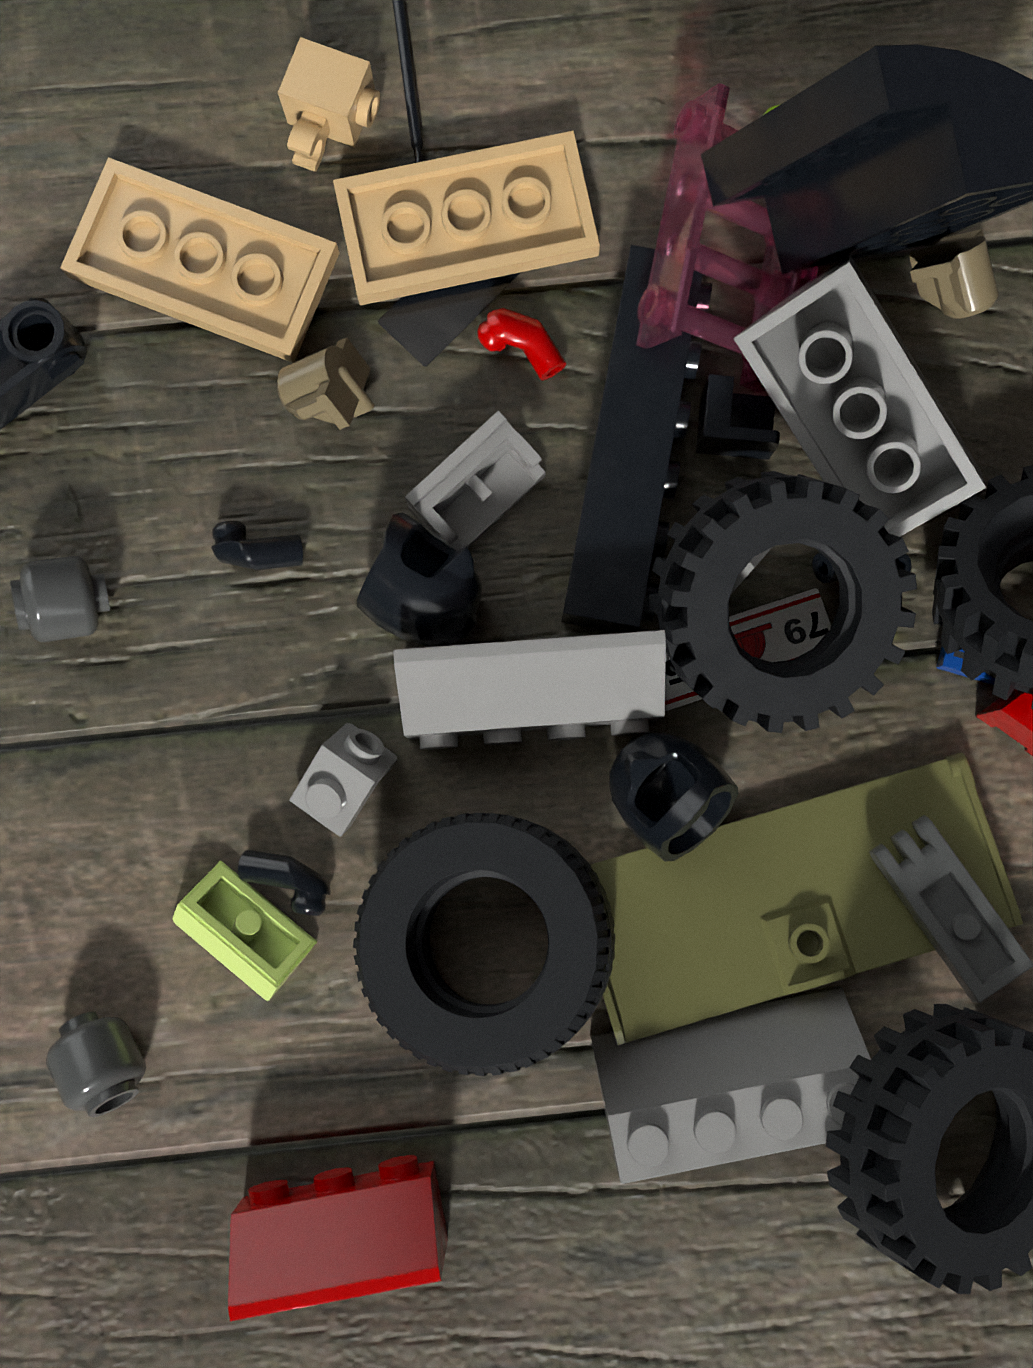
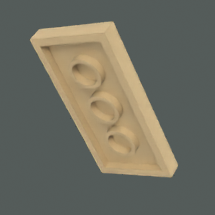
[333,130,600,306]
[60,157,340,363]

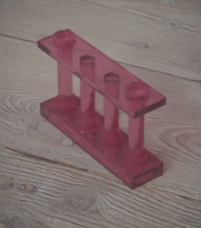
[636,83,818,393]

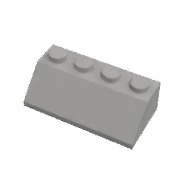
[733,255,986,537]
[393,630,666,750]
[590,986,871,1184]

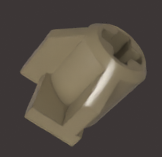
[909,229,999,319]
[277,337,375,430]

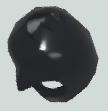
[357,512,482,646]
[609,733,739,862]

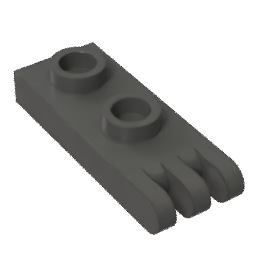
[869,815,1033,1003]

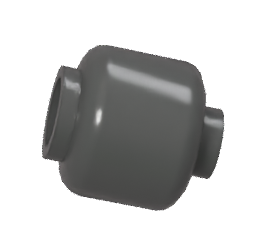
[10,556,110,642]
[46,1012,146,1117]

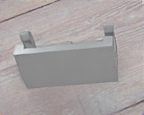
[405,411,546,551]

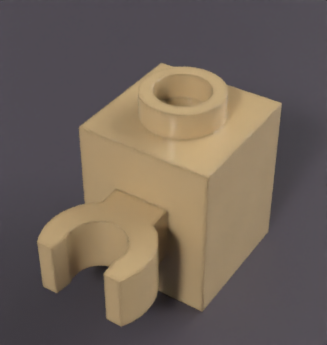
[278,37,380,172]

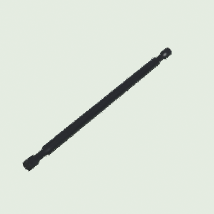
[392,0,424,163]

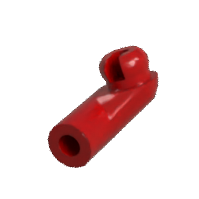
[477,308,566,381]

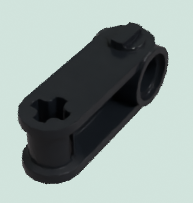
[0,298,87,430]

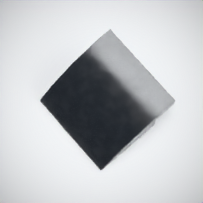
[701,44,1033,275]

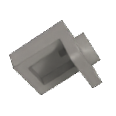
[289,723,397,837]

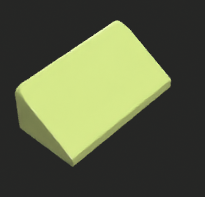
[172,860,317,1001]

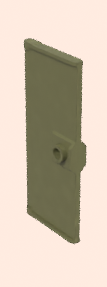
[590,752,1023,1045]

